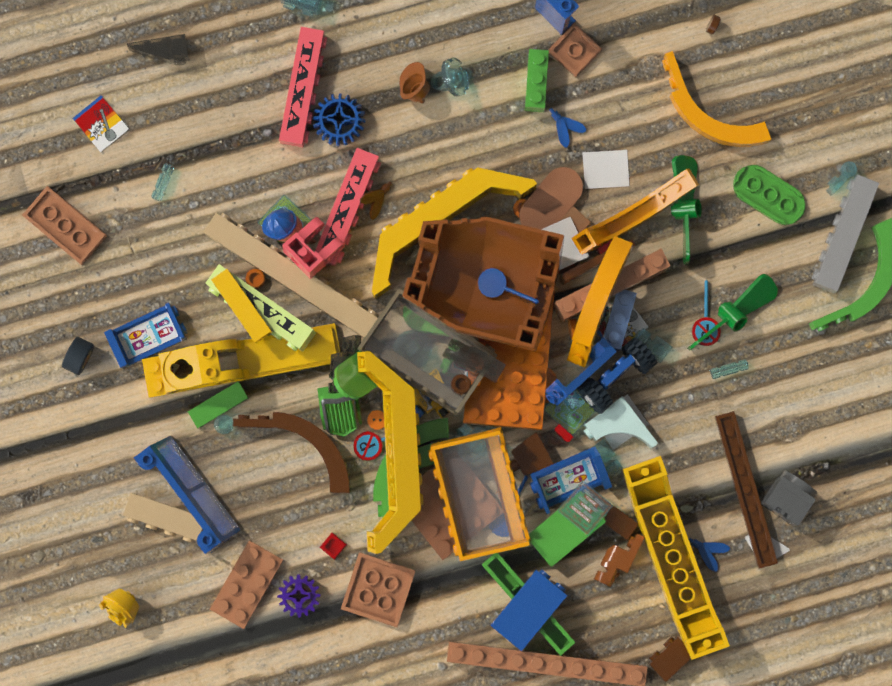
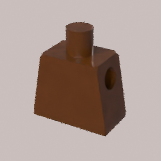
[510,432,554,476]

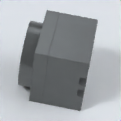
[761,471,817,526]

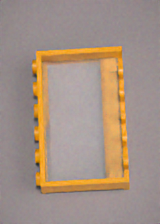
[428,427,531,561]

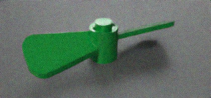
[671,155,702,264]
[687,274,778,351]

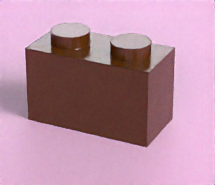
[648,636,691,682]

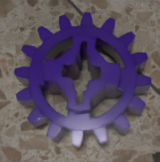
[277,574,321,618]

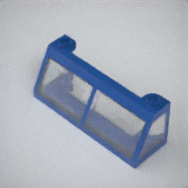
[134,435,241,554]

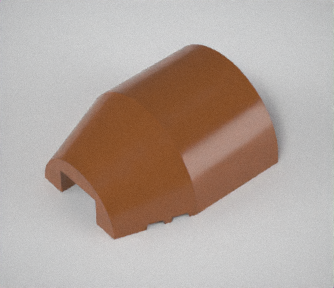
[402,217,564,351]

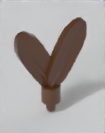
[360,182,392,220]

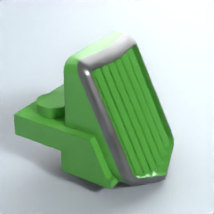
[317,386,362,437]

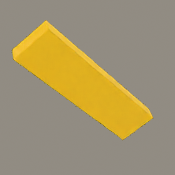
[211,269,272,344]

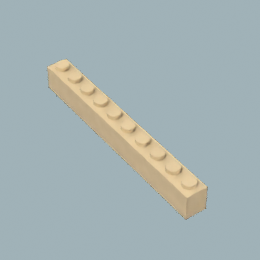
[203,213,379,338]

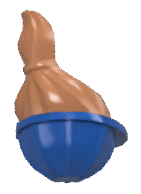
[262,208,316,245]

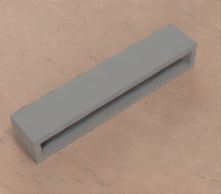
[811,174,879,293]

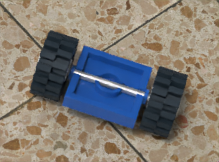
[577,337,658,414]

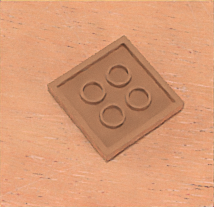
[341,552,415,627]

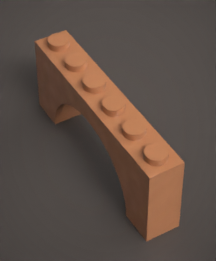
[553,248,670,324]

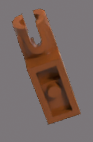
[594,534,644,587]

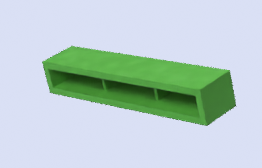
[481,553,575,656]

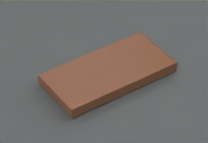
[22,186,107,265]

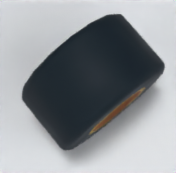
[62,336,94,375]

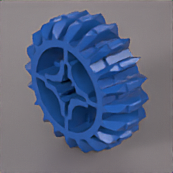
[313,93,366,146]

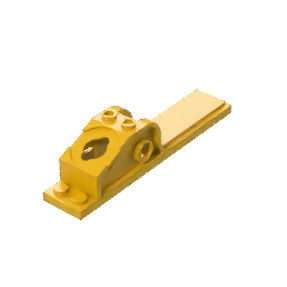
[142,323,342,398]

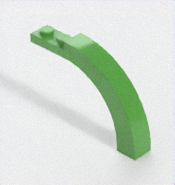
[809,218,892,332]
[373,418,449,518]

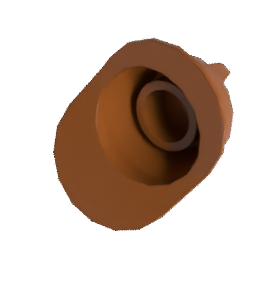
[399,62,430,104]

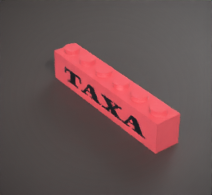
[279,27,327,148]
[315,148,381,267]

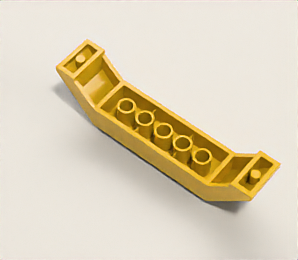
[372,167,537,300]
[357,351,423,554]
[623,456,730,660]

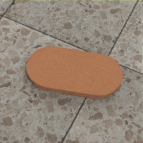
[519,167,583,229]

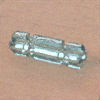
[151,163,174,201]
[710,359,749,379]

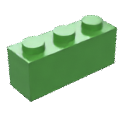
[525,49,549,112]

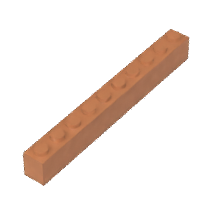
[447,641,647,686]

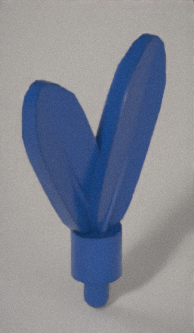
[549,108,586,148]
[688,538,730,572]

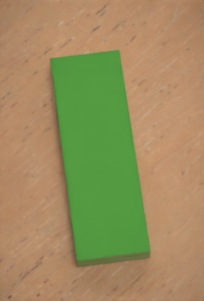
[188,382,249,429]

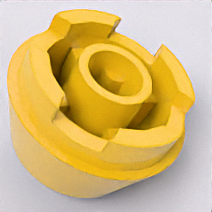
[99,588,140,628]

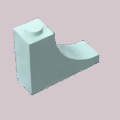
[583,396,658,449]

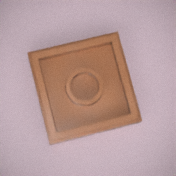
[549,23,602,78]

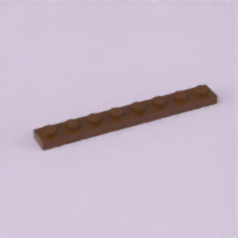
[715,411,778,569]

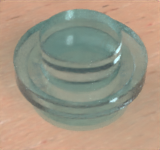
[214,415,233,434]

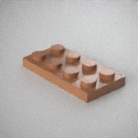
[209,540,283,629]

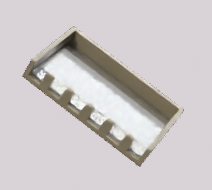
[358,288,497,416]

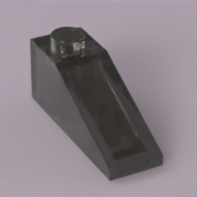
[127,34,190,65]

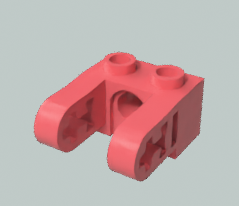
[282,217,345,279]

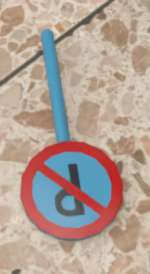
[692,280,721,346]
[353,431,385,461]

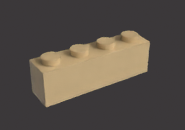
[123,493,203,543]

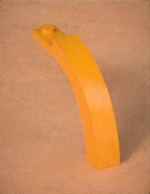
[662,51,771,147]
[571,168,699,255]
[567,236,633,368]

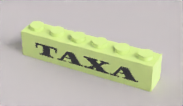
[205,264,316,352]

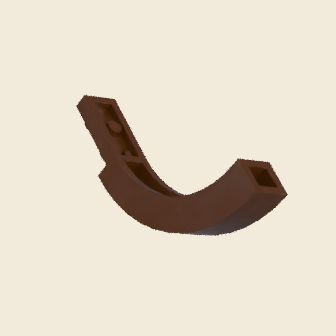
[233,412,350,493]

